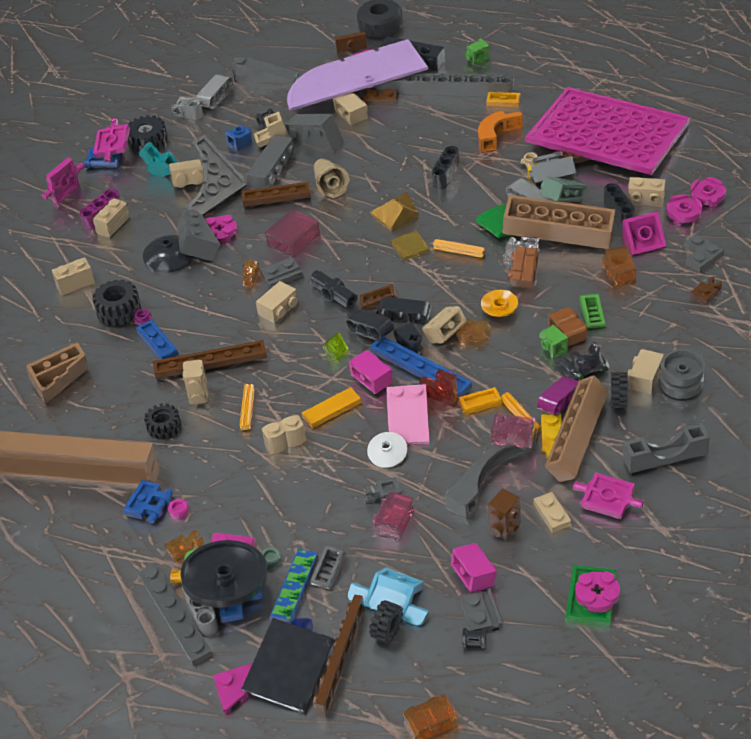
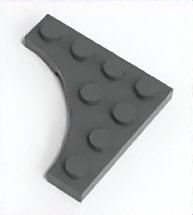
[186,134,248,216]

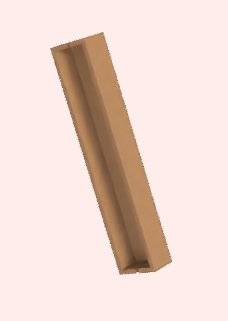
[0,431,160,487]

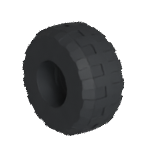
[357,0,403,38]

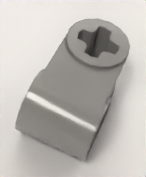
[171,97,203,120]

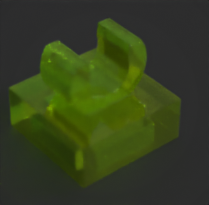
[322,333,348,360]

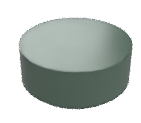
[261,547,281,568]

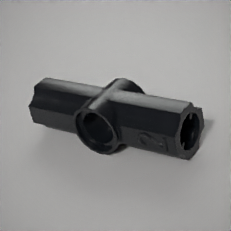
[309,270,358,309]

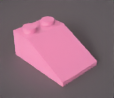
[387,384,430,445]

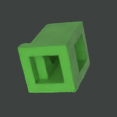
[464,38,490,65]
[539,325,568,359]

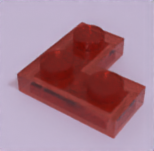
[419,369,458,407]

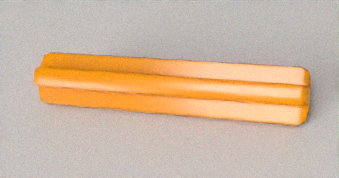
[433,239,485,258]
[240,384,255,431]
[501,392,541,433]

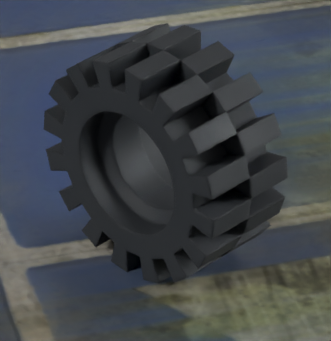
[611,372,628,408]
[144,403,181,439]
[369,600,403,644]

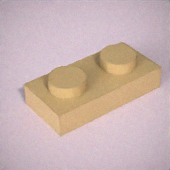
[533,492,571,533]

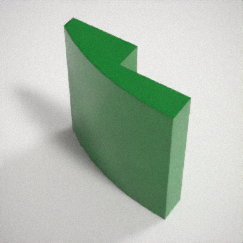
[475,204,510,238]

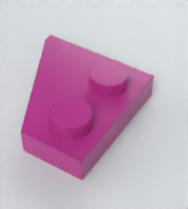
[213,663,252,715]

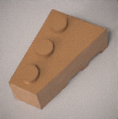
[26,342,88,405]

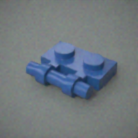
[123,480,173,524]

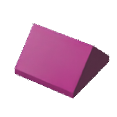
[622,211,667,255]

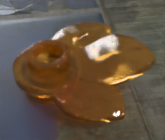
[456,318,491,342]

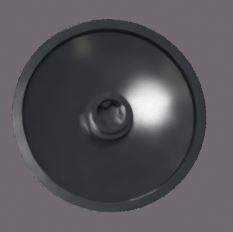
[180,540,268,607]

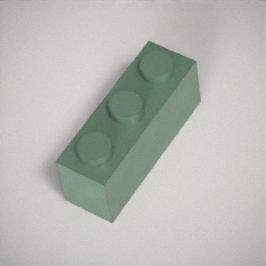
[540,177,588,202]

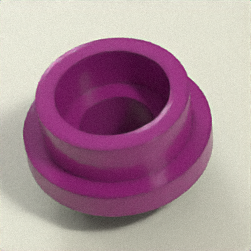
[134,309,152,325]

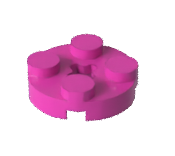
[690,177,726,207]
[666,194,702,225]
[205,215,238,244]
[576,572,620,613]

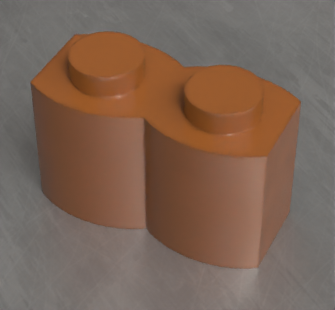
[548,307,588,347]

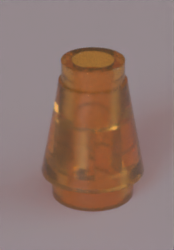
[242,260,260,287]

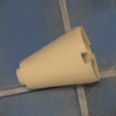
[314,159,350,198]

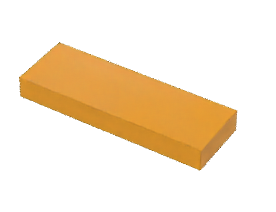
[302,387,362,429]

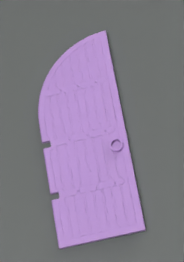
[287,39,428,111]

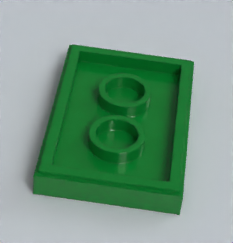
[565,565,617,627]

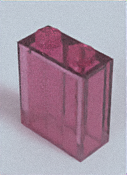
[265,209,320,258]

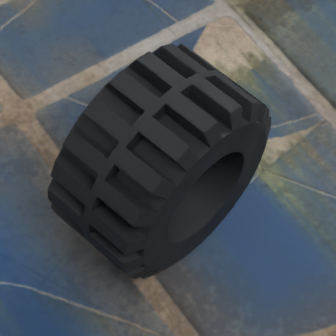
[92,279,141,326]

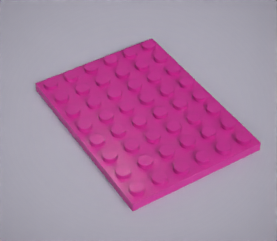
[526,87,690,175]

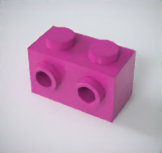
[349,350,393,394]
[450,543,497,593]

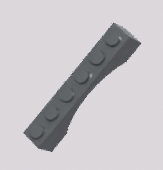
[445,418,538,519]

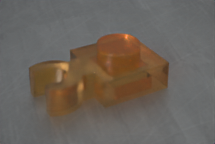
[164,530,204,563]

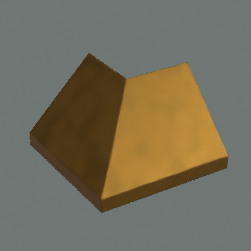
[370,192,419,231]

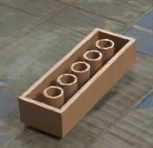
[502,195,615,249]

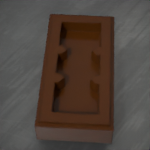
[335,31,367,53]

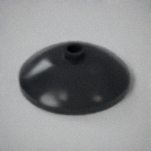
[143,235,194,273]

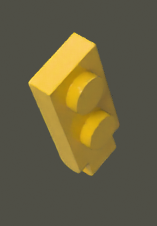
[541,414,561,458]

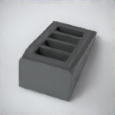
[310,545,347,590]

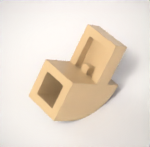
[254,111,286,148]

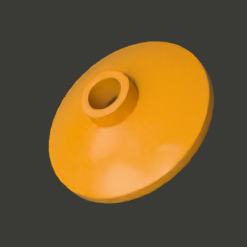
[481,290,518,317]

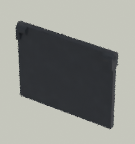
[241,618,335,713]

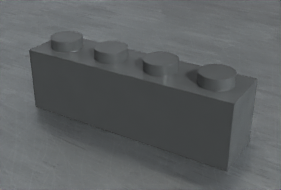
[247,135,295,189]

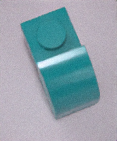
[138,142,179,177]

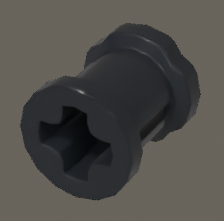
[462,628,486,649]

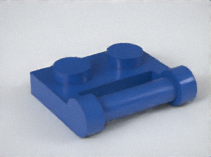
[84,147,123,169]

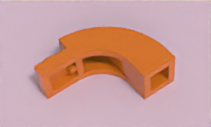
[478,110,523,153]

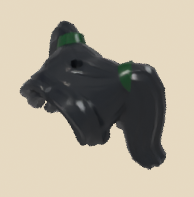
[555,342,609,381]

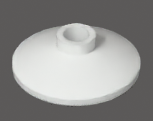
[367,432,407,468]

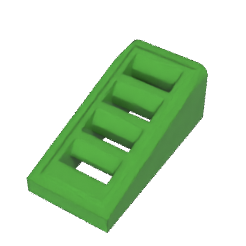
[579,294,606,329]

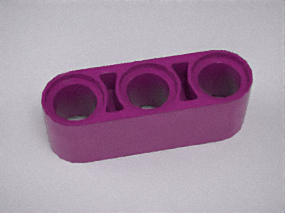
[80,189,120,230]
[537,376,579,416]

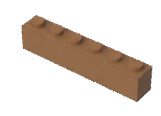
[545,376,608,482]

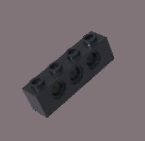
[380,36,445,70]

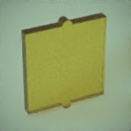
[390,231,430,260]

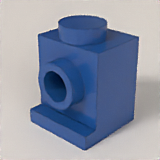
[225,125,252,151]

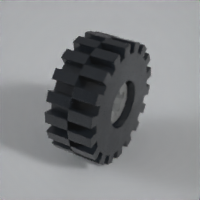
[127,115,168,152]

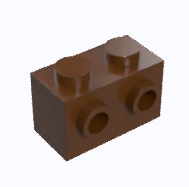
[488,488,521,541]

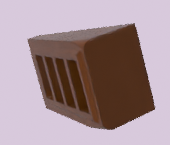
[360,284,399,309]

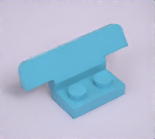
[348,568,430,626]

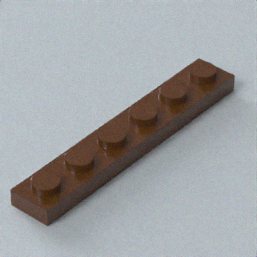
[153,340,267,379]
[313,594,365,718]

